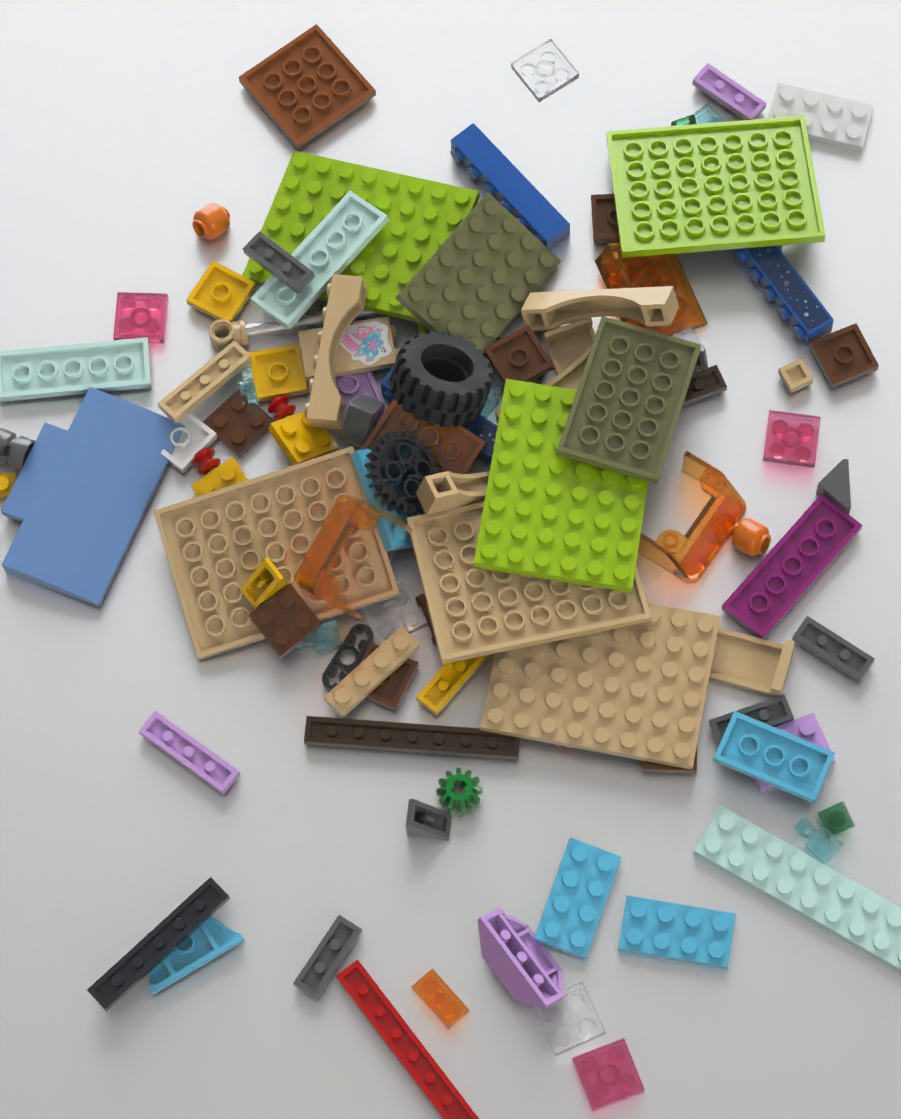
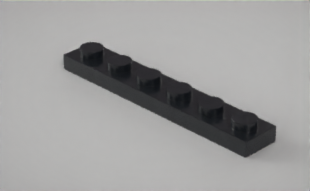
[87,877,230,1012]

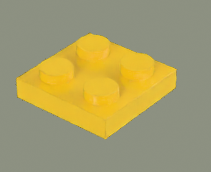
[186,261,256,322]
[249,344,308,402]

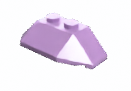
[478,908,565,1009]

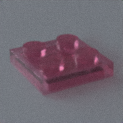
[113,292,169,344]
[763,410,821,468]
[572,1038,645,1112]

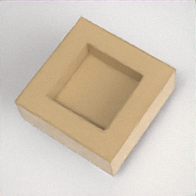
[778,358,814,393]

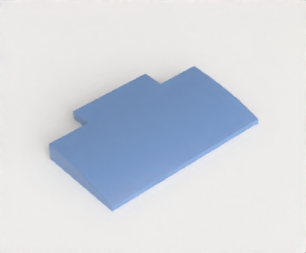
[1,387,185,607]

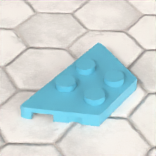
[147,917,245,996]

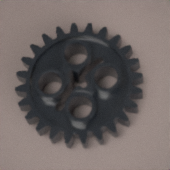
[364,430,440,516]

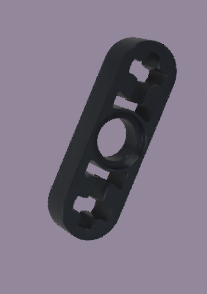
[322,624,374,692]

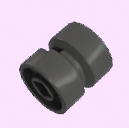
[0,428,35,471]

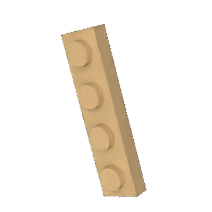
[158,340,252,424]
[324,626,420,718]

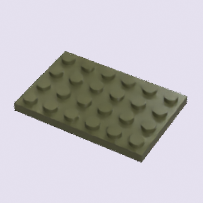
[395,192,561,353]
[556,316,702,484]

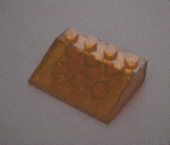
[595,243,708,335]

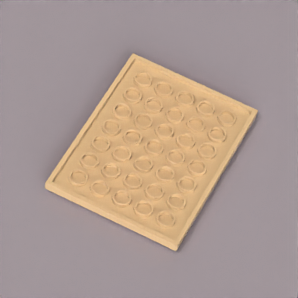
[153,446,400,660]
[406,502,651,664]
[480,603,721,770]

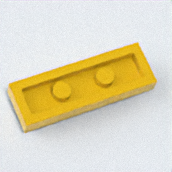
[416,655,488,716]

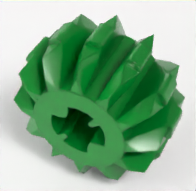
[436,767,482,815]

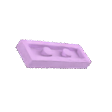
[692,63,767,120]

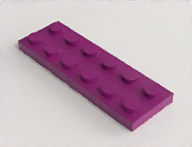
[721,494,862,639]

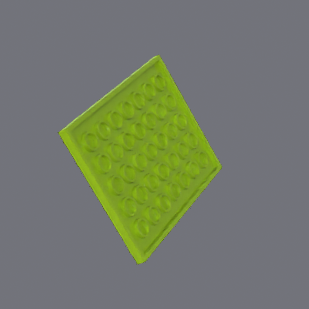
[606,116,825,258]
[242,150,480,323]
[473,379,648,593]

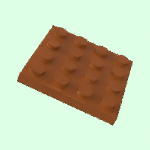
[238,24,376,149]
[360,398,488,515]

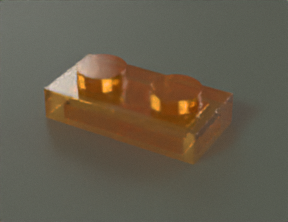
[411,969,469,1030]

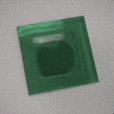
[817,801,855,838]

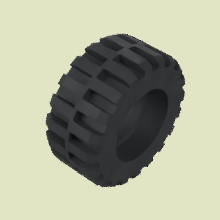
[390,331,494,427]

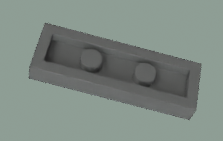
[242,231,315,294]
[792,616,875,683]
[709,694,794,747]
[293,915,362,1000]

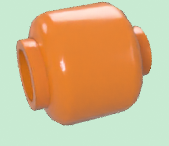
[192,203,230,240]
[730,518,771,556]

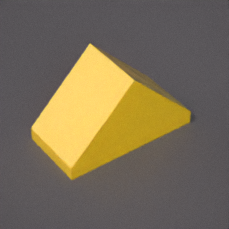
[240,558,288,610]

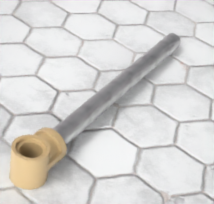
[209,310,388,352]

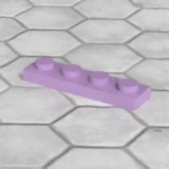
[139,711,240,795]

